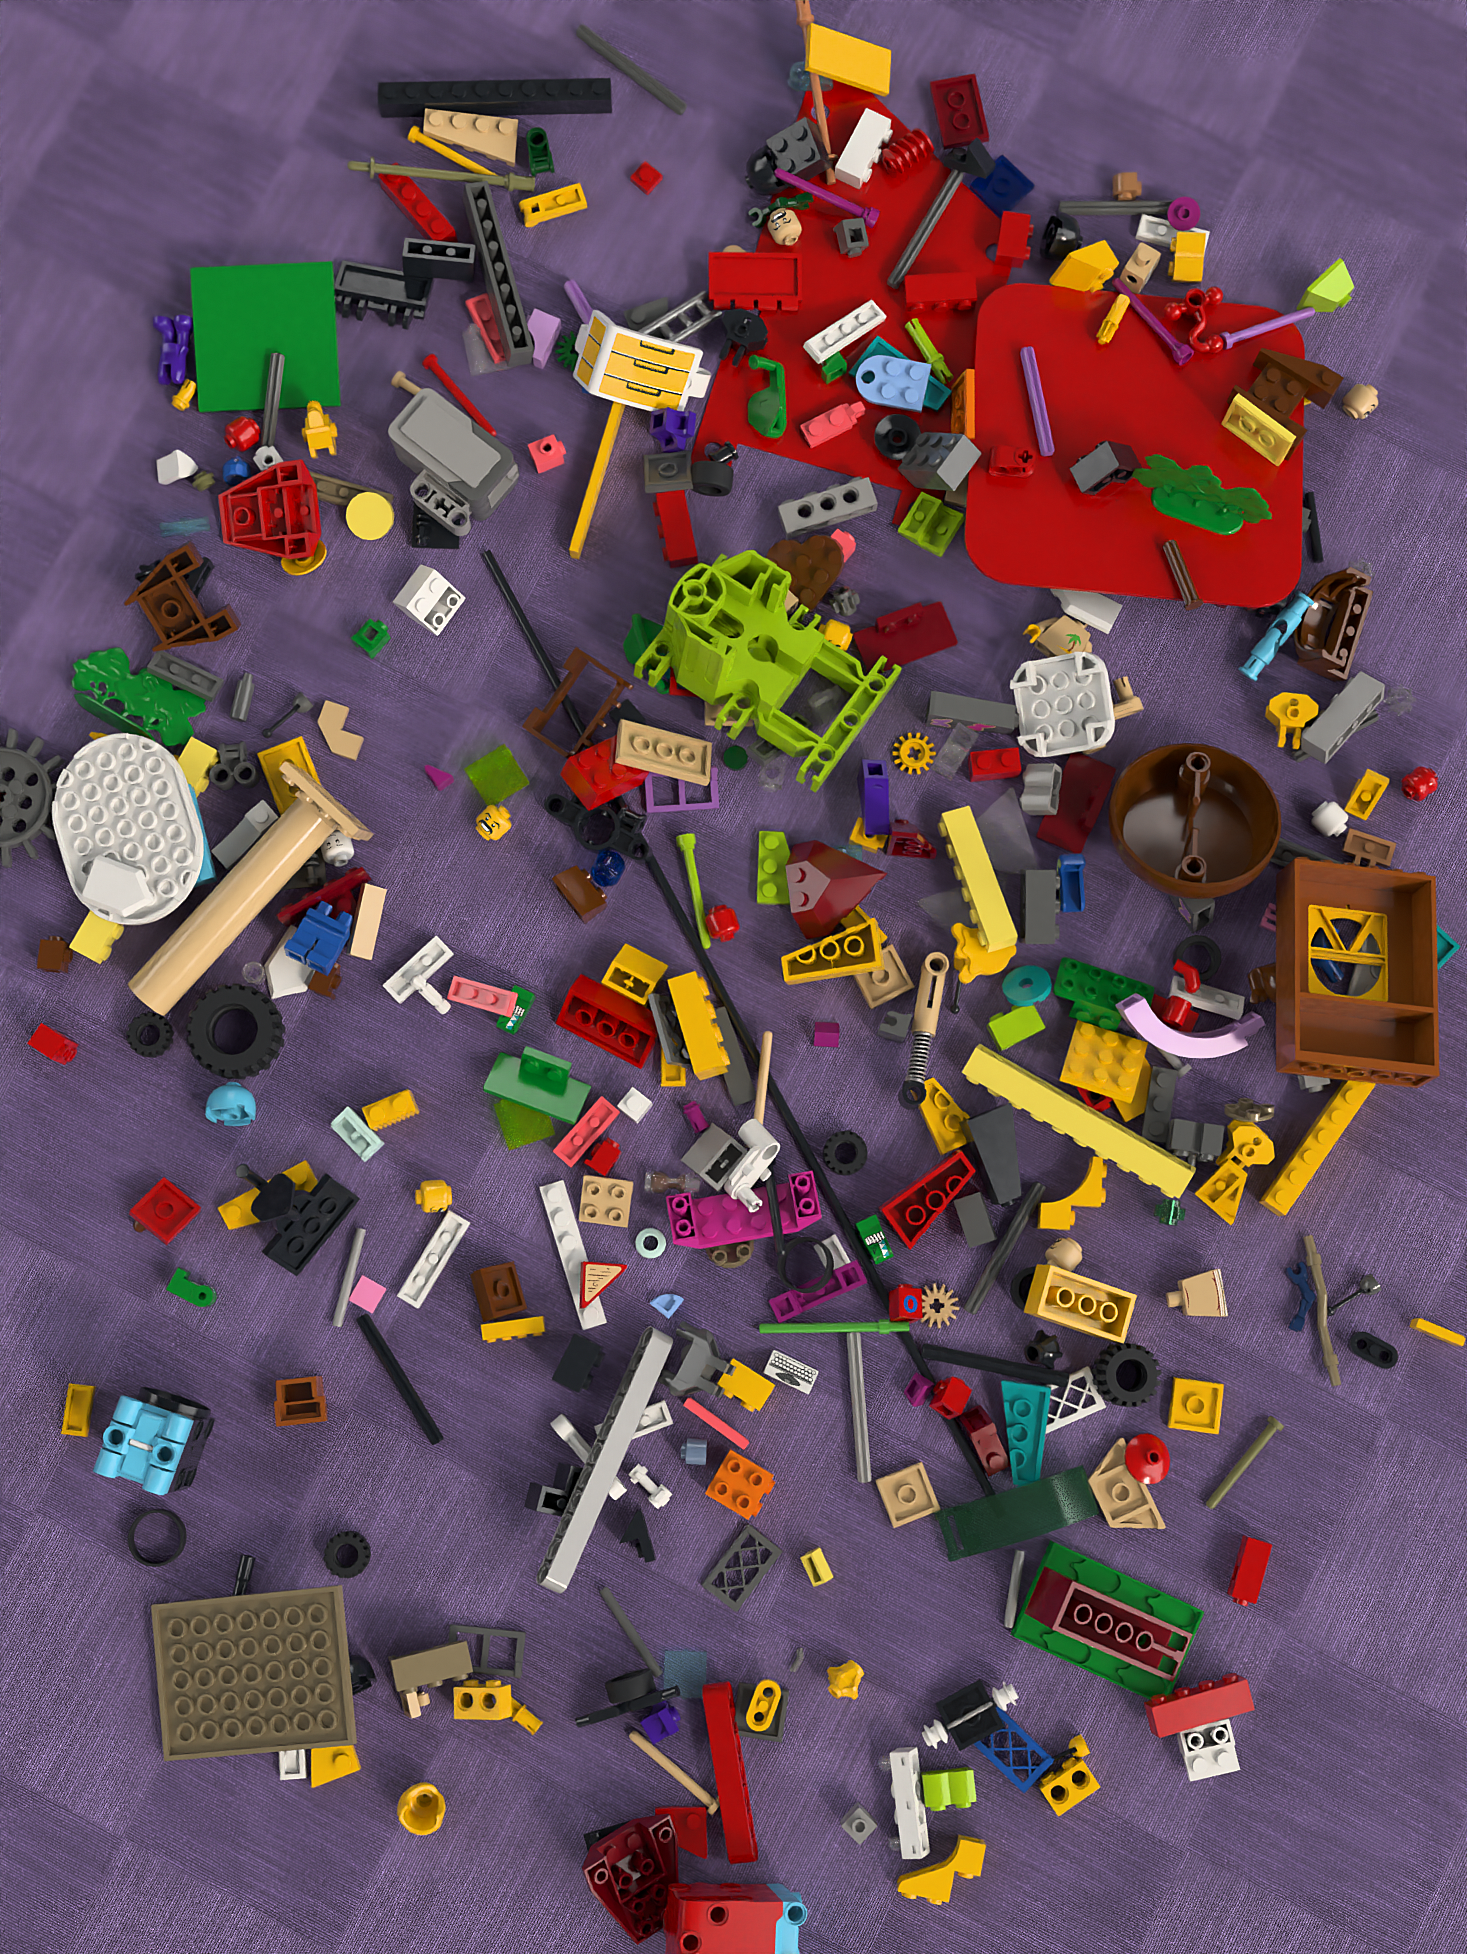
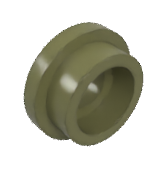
[192,471,215,492]

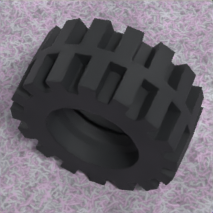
[126,1012,174,1058]
[823,1131,868,1176]
[323,1531,371,1579]

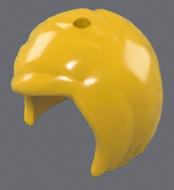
[397,1782,446,1835]

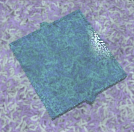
[664,1648,707,1700]

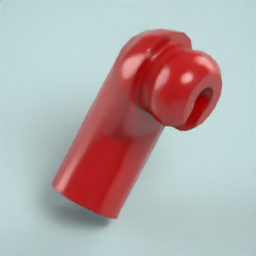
[1172,959,1201,994]

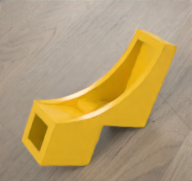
[1037,1156,1107,1231]

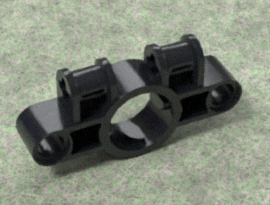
[544,794,653,864]

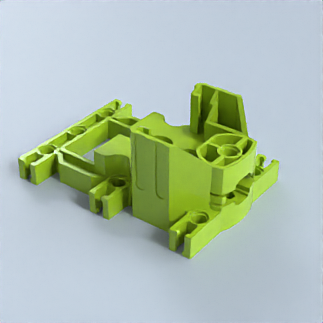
[633,550,902,793]

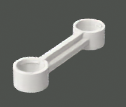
[550,1414,627,1500]

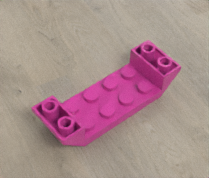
[666,1171,822,1249]

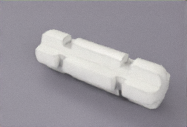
[410,974,451,1014]

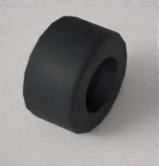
[691,461,734,497]

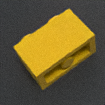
[717,1358,775,1412]

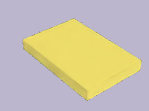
[1221,393,1296,466]

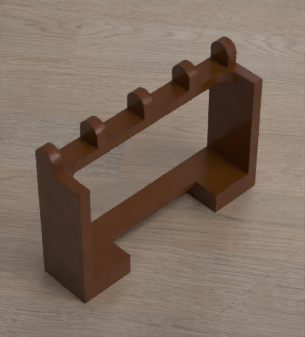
[522,647,634,759]

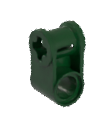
[526,127,555,177]

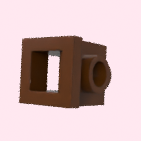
[308,963,342,1000]

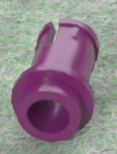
[682,1101,709,1133]

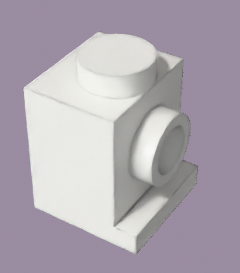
[253,446,284,472]

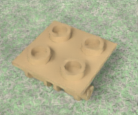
[579,1175,633,1228]

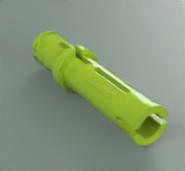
[905,318,953,385]

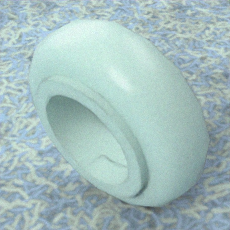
[635,1228,666,1259]

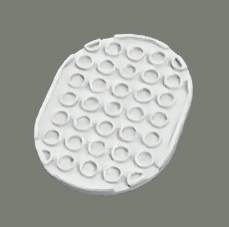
[52,733,204,925]

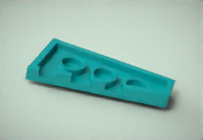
[849,335,952,413]
[1001,1379,1051,1488]

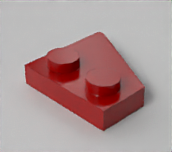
[655,1805,707,1859]

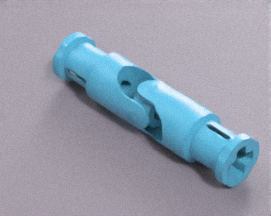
[1238,591,1314,682]

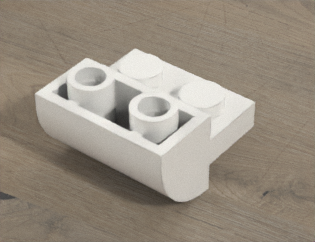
[1177,1718,1240,1782]

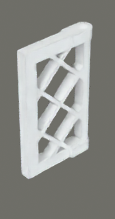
[1044,1366,1106,1433]

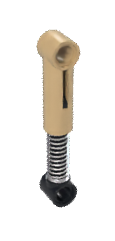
[898,952,949,1110]

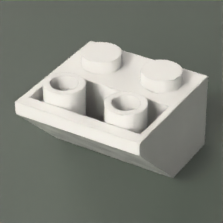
[393,564,466,636]

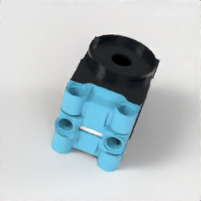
[93,1387,215,1495]

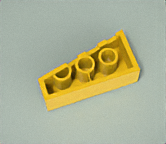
[781,917,885,985]

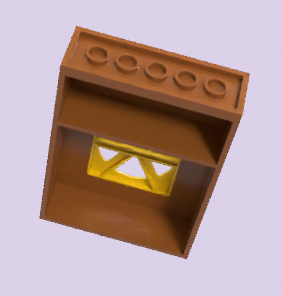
[1276,857,1440,1088]

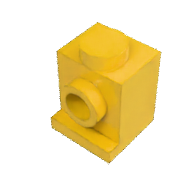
[849,817,888,854]

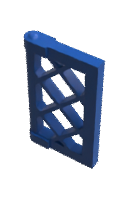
[973,1706,1054,1793]

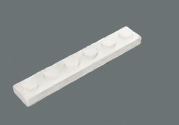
[539,1180,607,1330]

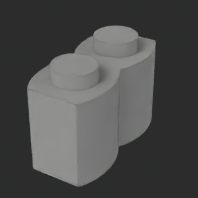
[1020,763,1062,815]

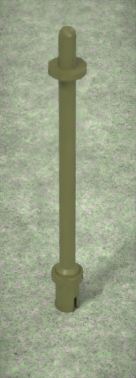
[347,157,535,192]

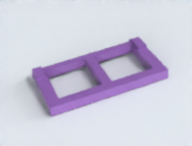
[645,765,719,814]

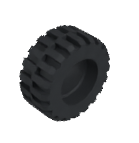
[186,983,285,1080]

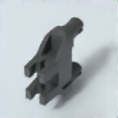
[657,1321,736,1398]

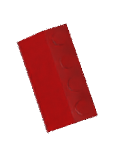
[555,974,659,1069]

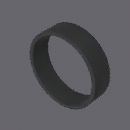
[777,1237,834,1293]
[128,1509,187,1567]

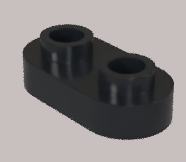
[1348,1332,1398,1369]

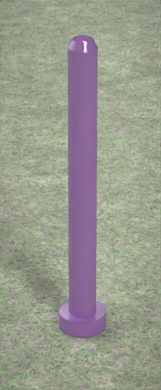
[1219,307,1315,350]

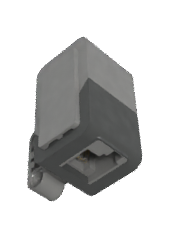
[388,388,520,536]

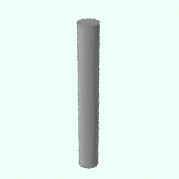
[1003,1550,1025,1628]

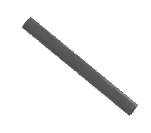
[599,1586,663,1678]

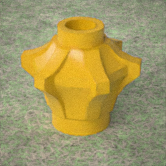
[826,1660,864,1700]

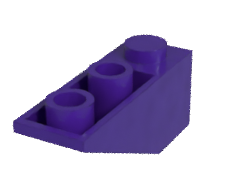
[857,759,890,835]

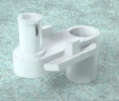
[724,1119,780,1212]

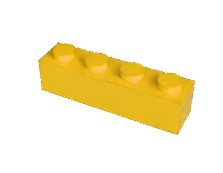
[481,1316,546,1343]

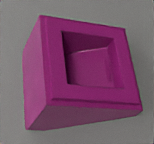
[424,765,454,791]

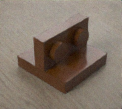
[470,1261,527,1322]

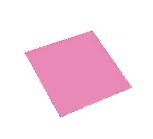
[349,1275,386,1314]

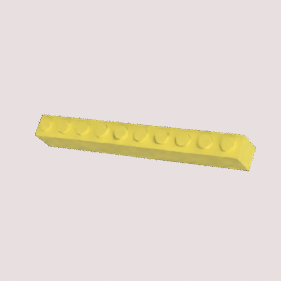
[69,737,221,964]
[962,1044,1196,1198]

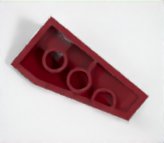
[886,819,937,860]

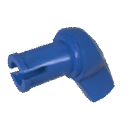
[1311,927,1344,983]

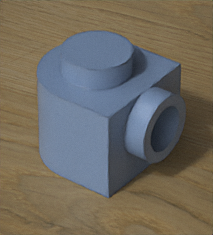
[681,1438,707,1465]

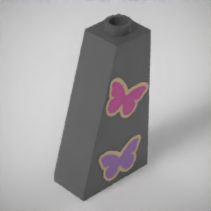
[925,691,1019,735]
[1168,894,1215,934]

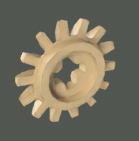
[920,1283,959,1329]

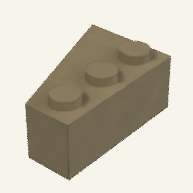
[388,1639,473,1695]

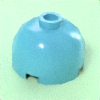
[205,1082,256,1126]

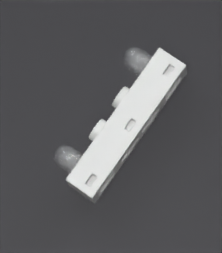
[878,1747,930,1859]

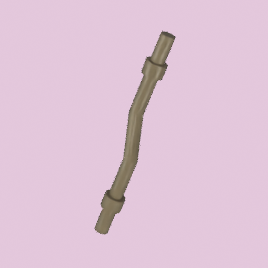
[1303,1235,1341,1387]

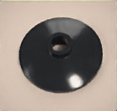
[874,414,921,460]

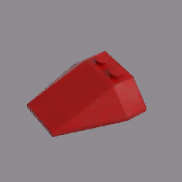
[218,459,322,559]

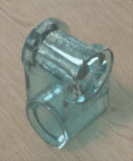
[788,62,833,91]

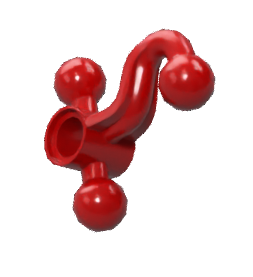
[1163,286,1224,354]

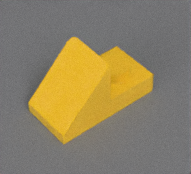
[1344,769,1389,821]

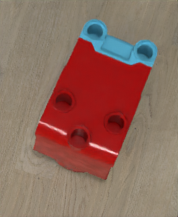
[663,1882,807,1954]

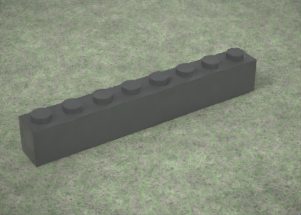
[462,181,534,367]

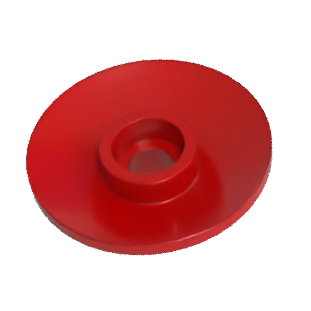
[1124,1433,1170,1484]

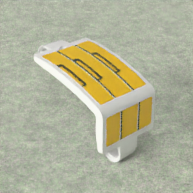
[573,310,711,411]

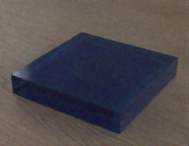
[969,154,1035,218]

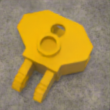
[302,400,338,459]
[1265,692,1319,749]
[1216,1119,1275,1169]

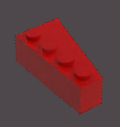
[878,1150,976,1250]

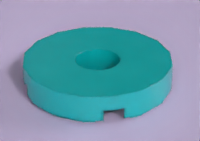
[1002,965,1052,1007]

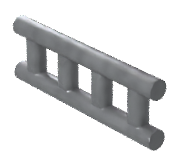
[637,290,722,343]

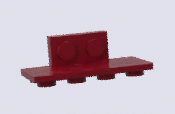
[853,601,958,674]
[1036,752,1116,853]
[276,867,372,927]

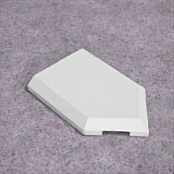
[1050,589,1123,634]
[82,855,155,917]
[264,925,315,999]

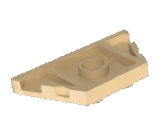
[1087,1437,1166,1529]

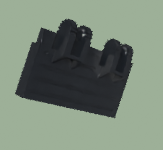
[334,260,434,330]

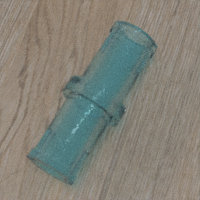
[159,516,210,538]

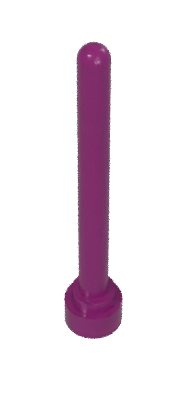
[774,168,880,228]
[1112,278,1194,365]

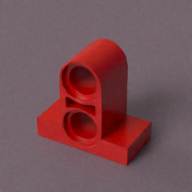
[1150,994,1199,1032]

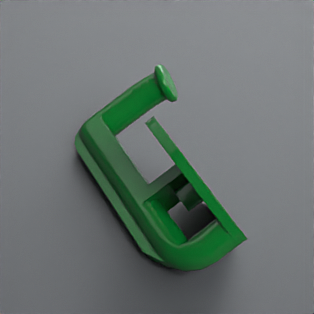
[748,355,787,438]
[623,613,669,694]

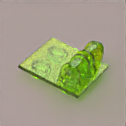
[464,743,530,806]
[493,1099,556,1151]

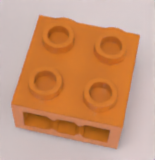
[705,1448,775,1520]

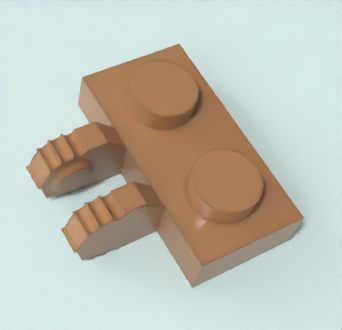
[1341,828,1396,868]

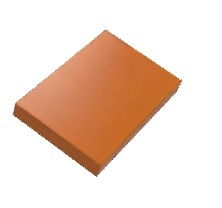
[951,369,975,440]

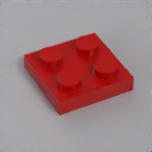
[129,1177,201,1245]

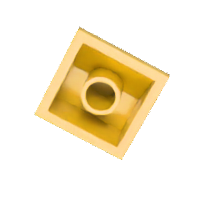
[1049,240,1119,293]

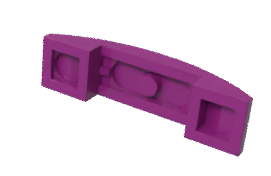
[769,1260,868,1323]

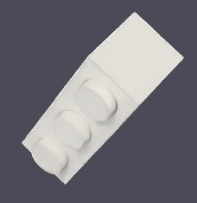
[835,108,893,189]

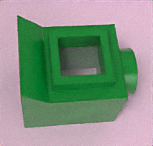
[350,618,391,659]

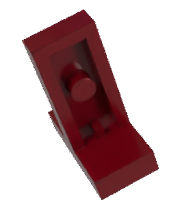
[958,1405,1011,1476]

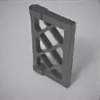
[648,993,692,1068]
[701,1524,783,1612]

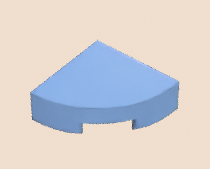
[650,1294,684,1319]

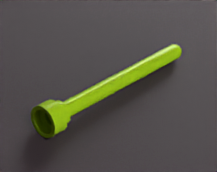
[676,833,711,949]

